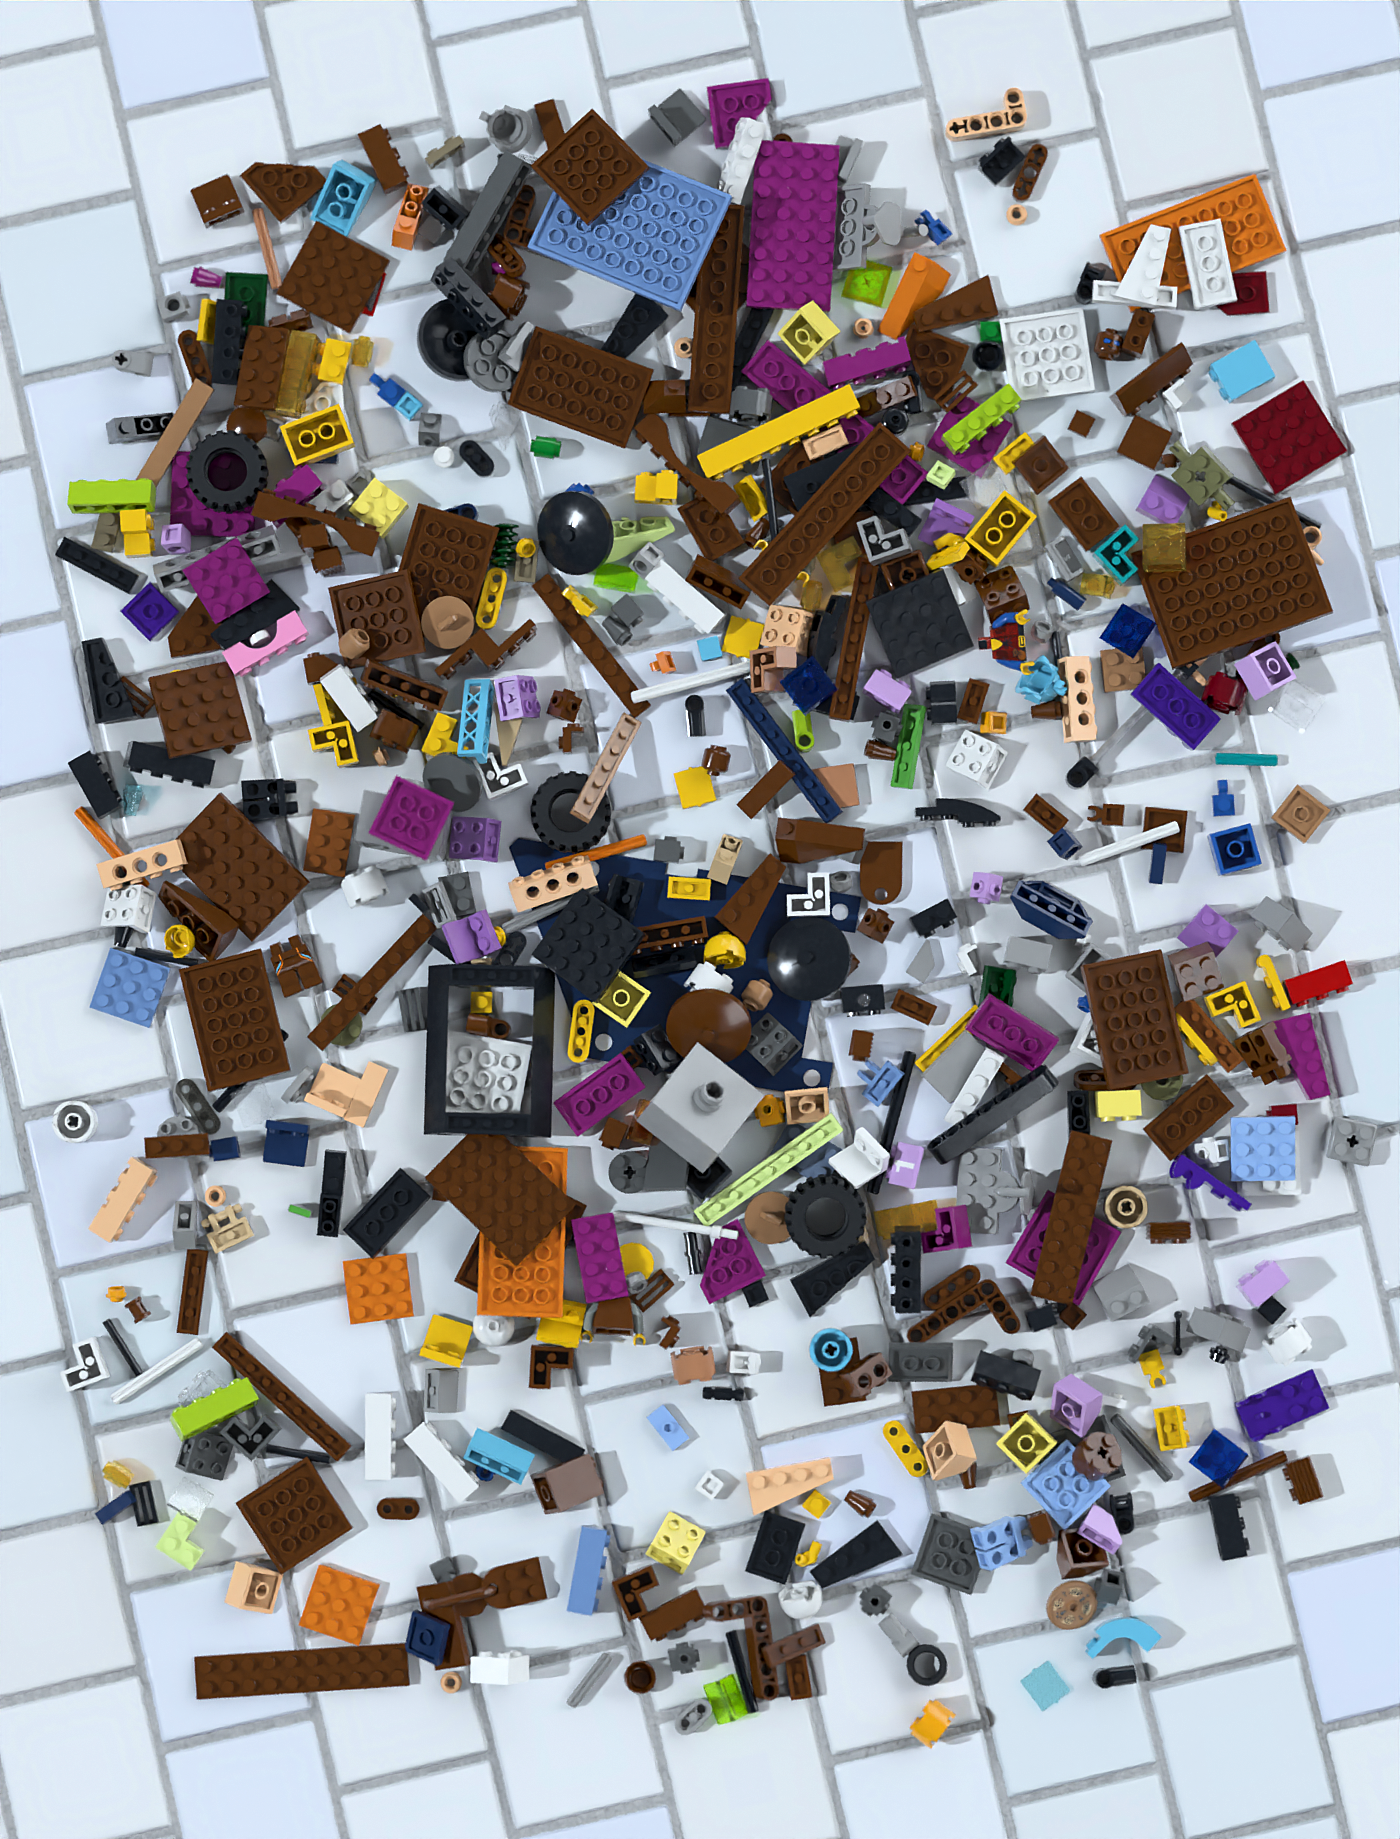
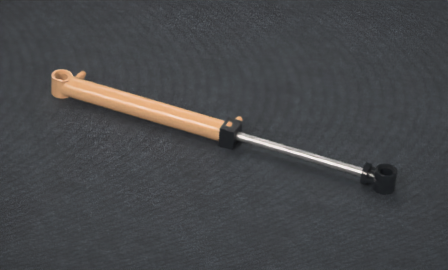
[1065,526,1324,790]

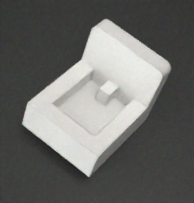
[956,942,977,977]
[726,1351,761,1375]
[1098,1392,1127,1416]

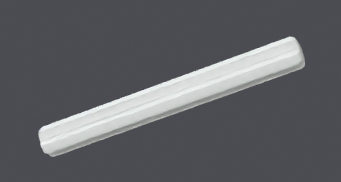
[1078,821,1180,866]
[111,1338,203,1404]

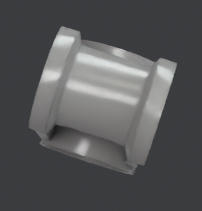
[112,350,154,377]

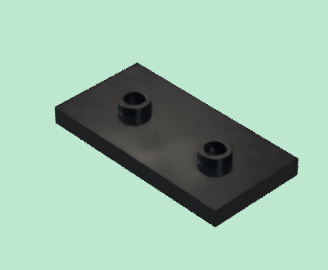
[783,444,859,512]
[343,1168,431,1259]

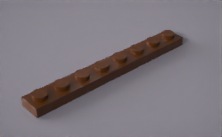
[828,557,879,722]
[532,574,651,718]
[307,913,437,1052]
[212,1332,352,1462]

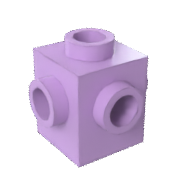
[970,872,1003,904]

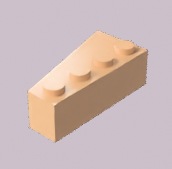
[88,1157,158,1243]
[746,1457,834,1515]

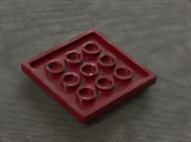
[1231,380,1347,495]

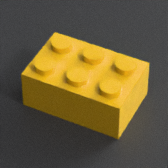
[280,404,356,468]
[964,490,1037,568]

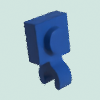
[914,210,952,246]
[369,373,406,408]
[1212,780,1235,817]

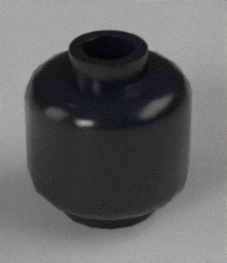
[881,408,909,437]

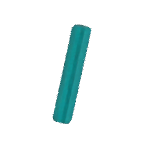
[1215,753,1278,766]

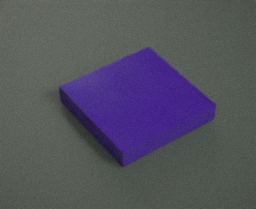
[120,582,180,642]

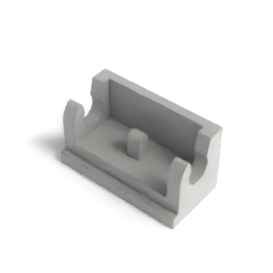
[1044,536,1086,584]

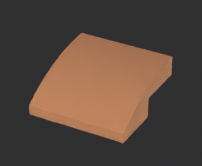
[812,763,860,812]

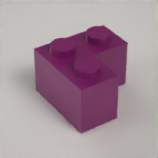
[921,1204,972,1254]

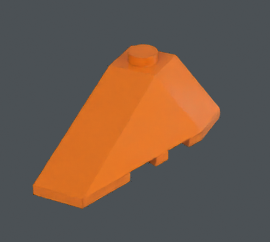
[877,252,951,340]

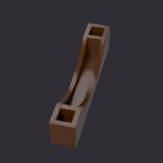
[634,413,741,519]
[250,488,380,557]

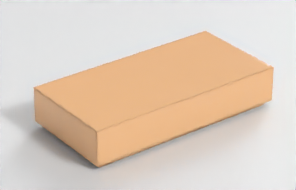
[802,424,849,461]

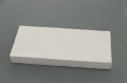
[1178,219,1237,310]

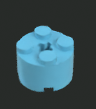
[809,1328,852,1372]

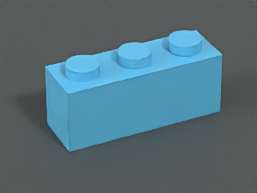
[463,1428,535,1485]

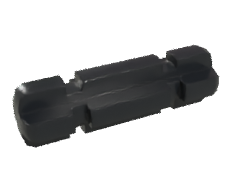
[702,1387,744,1401]

